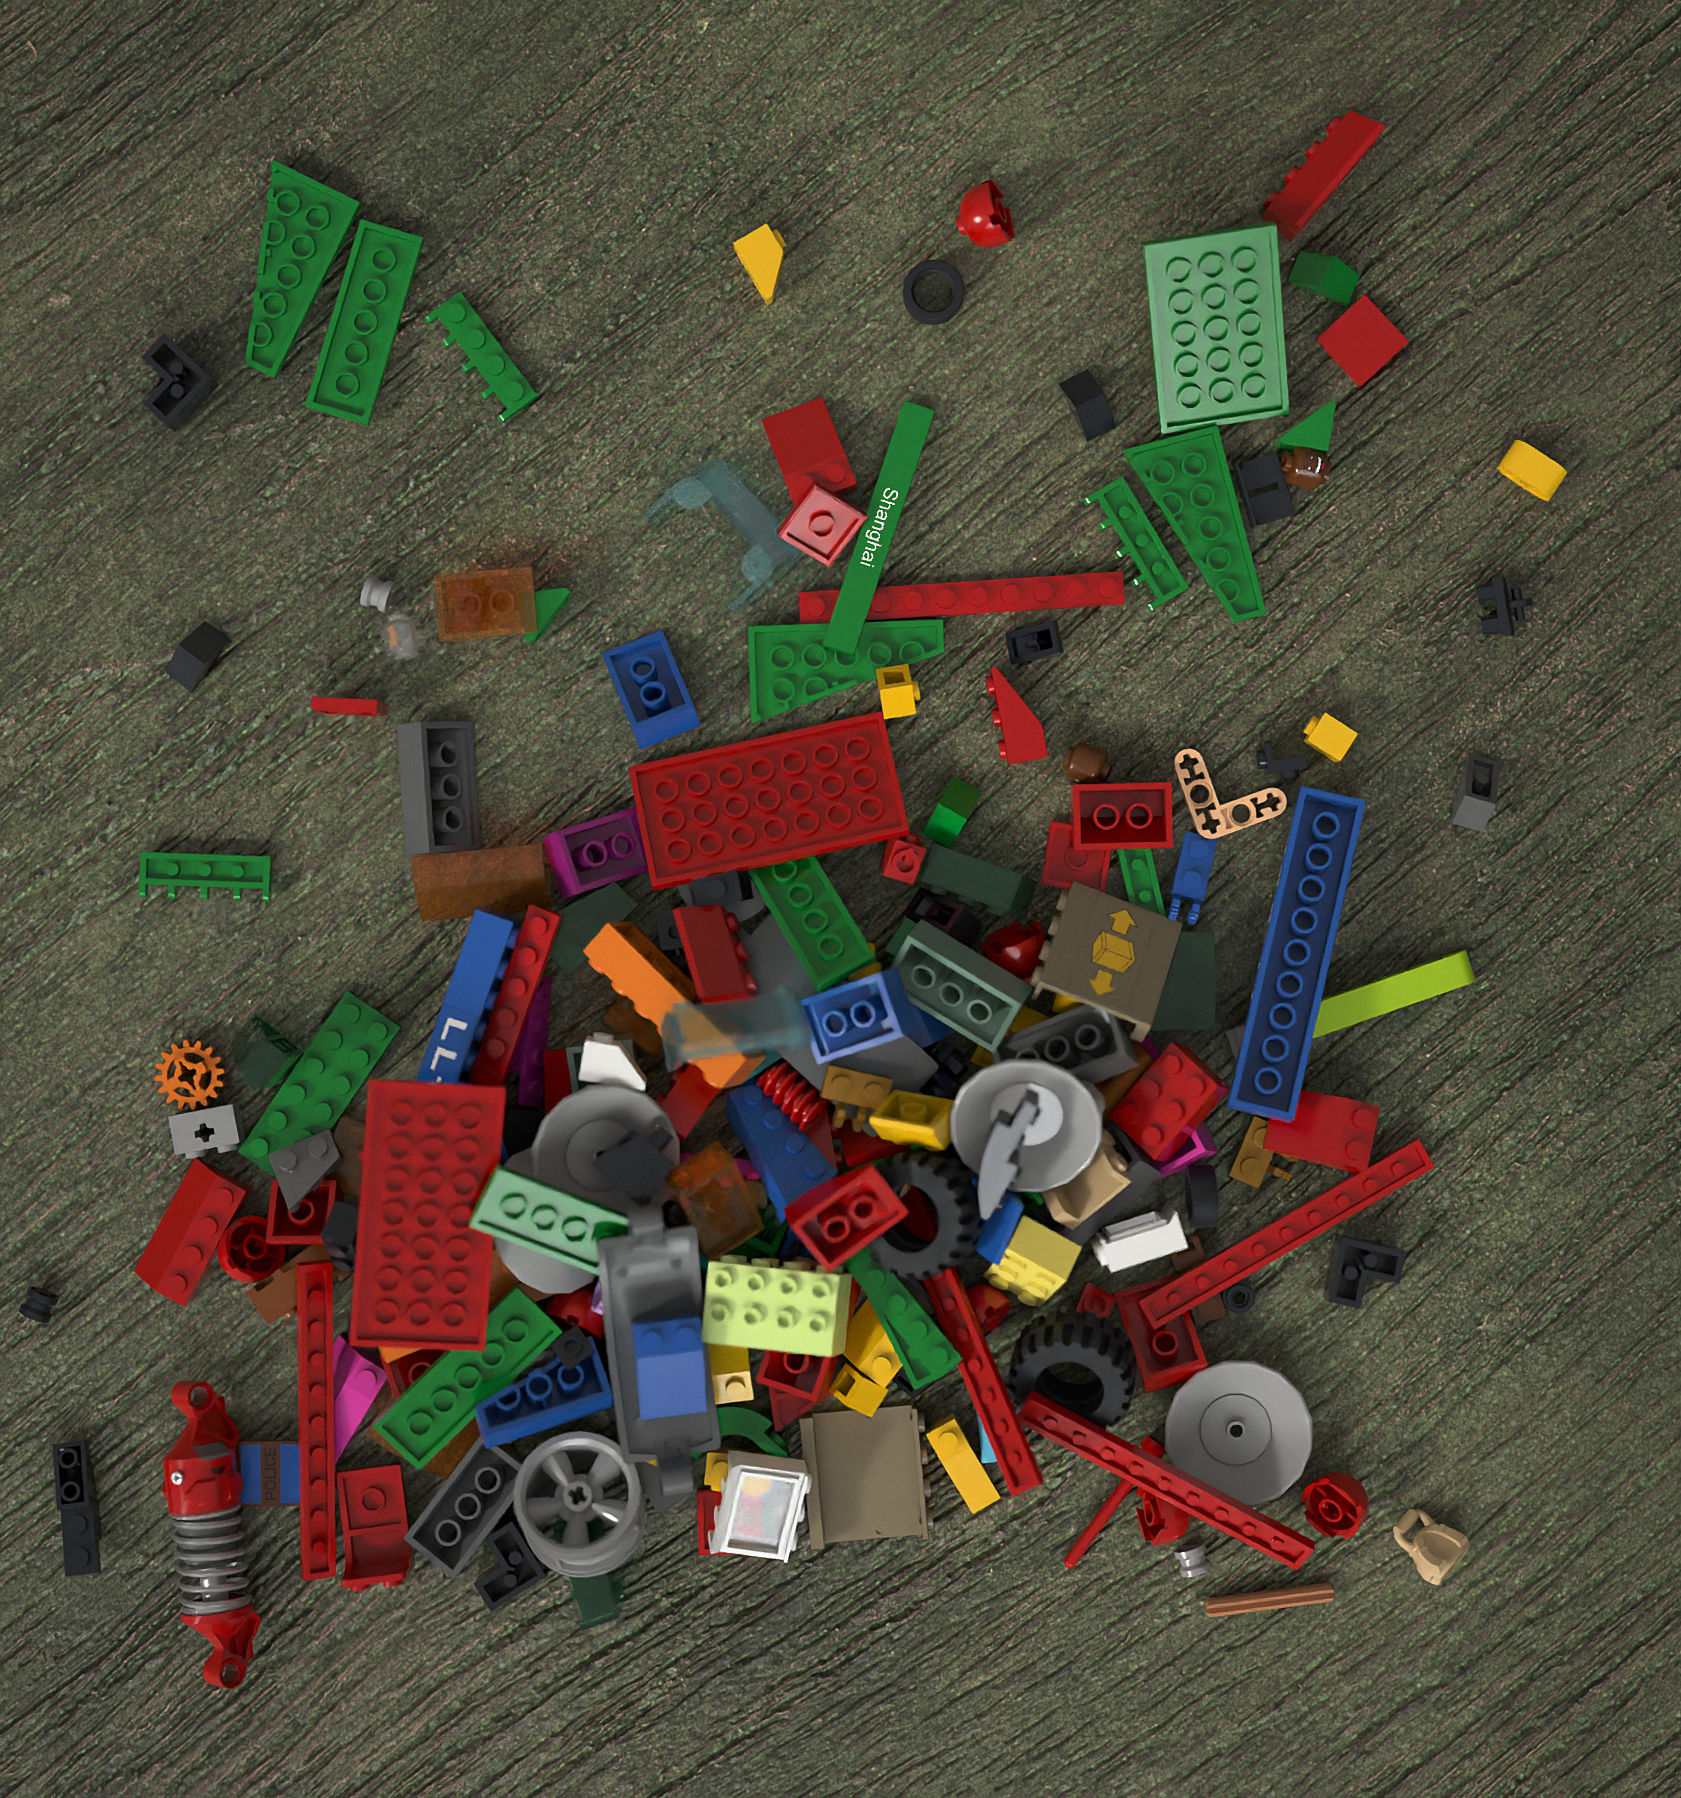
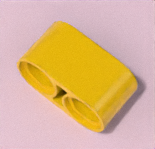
[1497,440,1567,501]

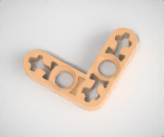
[1173,749,1287,839]

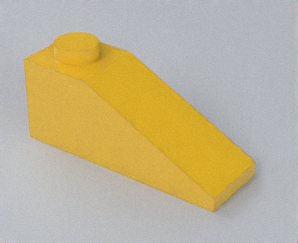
[925,1413,1001,1514]

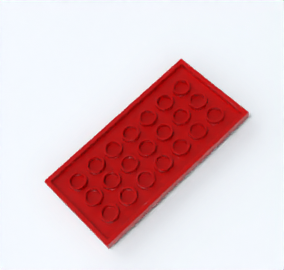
[628,711,910,891]
[349,1078,506,1351]

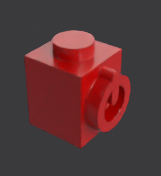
[878,832,927,885]
[1072,1282,1117,1319]

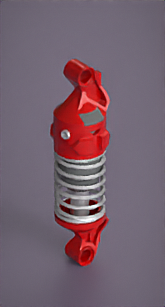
[162,1380,261,1689]

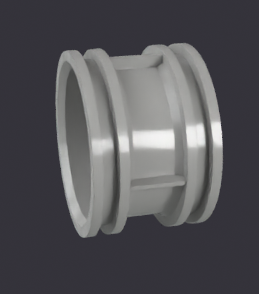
[513,1432,647,1578]

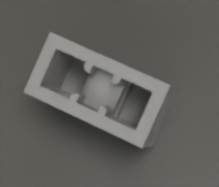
[168,1102,246,1159]

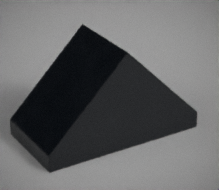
[1058,369,1116,442]
[1005,620,1063,665]
[166,621,232,693]

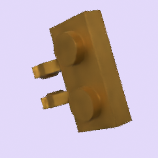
[820,1063,893,1132]
[1227,1115,1299,1188]

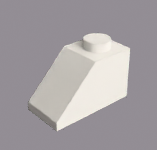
[579,1032,647,1091]

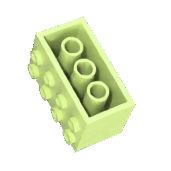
[702,1254,852,1356]

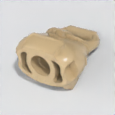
[1393,1509,1470,1585]

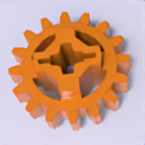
[154,1039,228,1110]

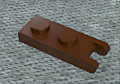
[1169,1232,1227,1326]

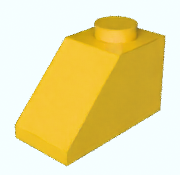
[733,223,786,305]

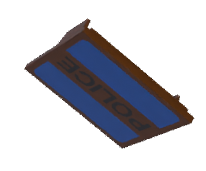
[238,1440,300,1507]

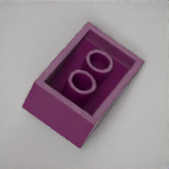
[542,807,649,899]

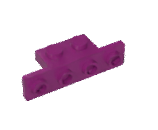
[509,976,552,1106]

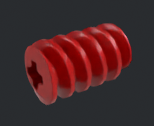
[757,1061,828,1132]

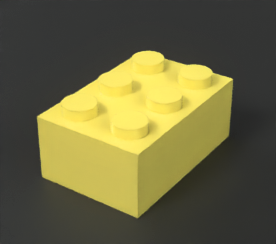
[983,1215,1082,1307]

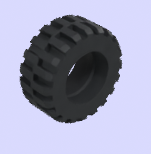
[864,1147,985,1280]
[1008,1309,1137,1430]

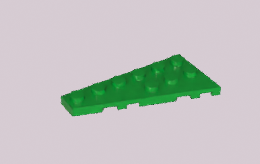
[245,160,362,379]
[1122,425,1267,623]
[748,620,944,724]

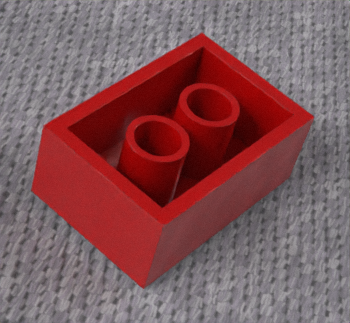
[1109,1042,1231,1161]

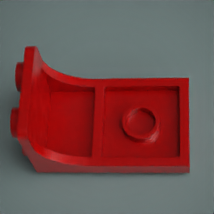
[335,1462,415,1591]

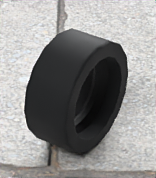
[902,259,965,325]
[1185,1164,1219,1228]

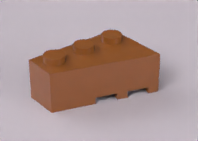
[246,1244,354,1325]

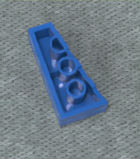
[724,1077,838,1224]
[475,1335,613,1449]

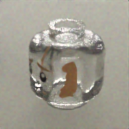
[379,612,426,662]

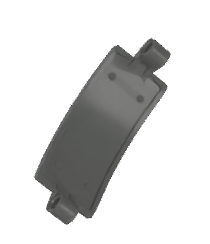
[735,914,939,1137]
[596,1203,721,1496]

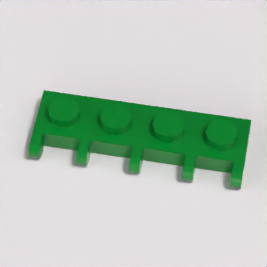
[424,291,538,423]
[1083,476,1189,612]
[139,852,273,902]

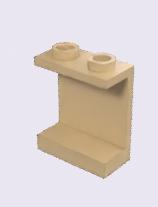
[1040,1129,1132,1230]

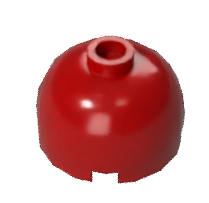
[956,179,1015,248]
[980,921,1046,979]
[217,1216,286,1283]
[545,1283,605,1341]
[964,1283,1012,1333]
[1301,1471,1369,1539]
[1136,1487,1194,1546]

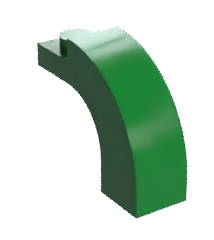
[690,1402,789,1460]

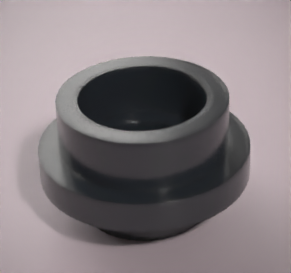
[1222,1280,1255,1313]

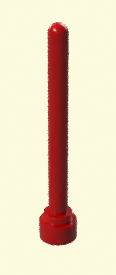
[1064,1434,1166,1568]

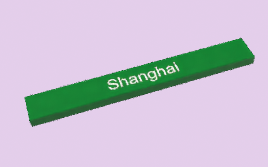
[823,401,935,656]

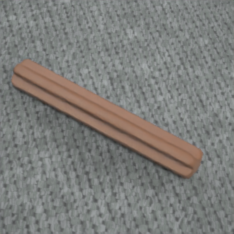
[1205,1582,1334,1617]

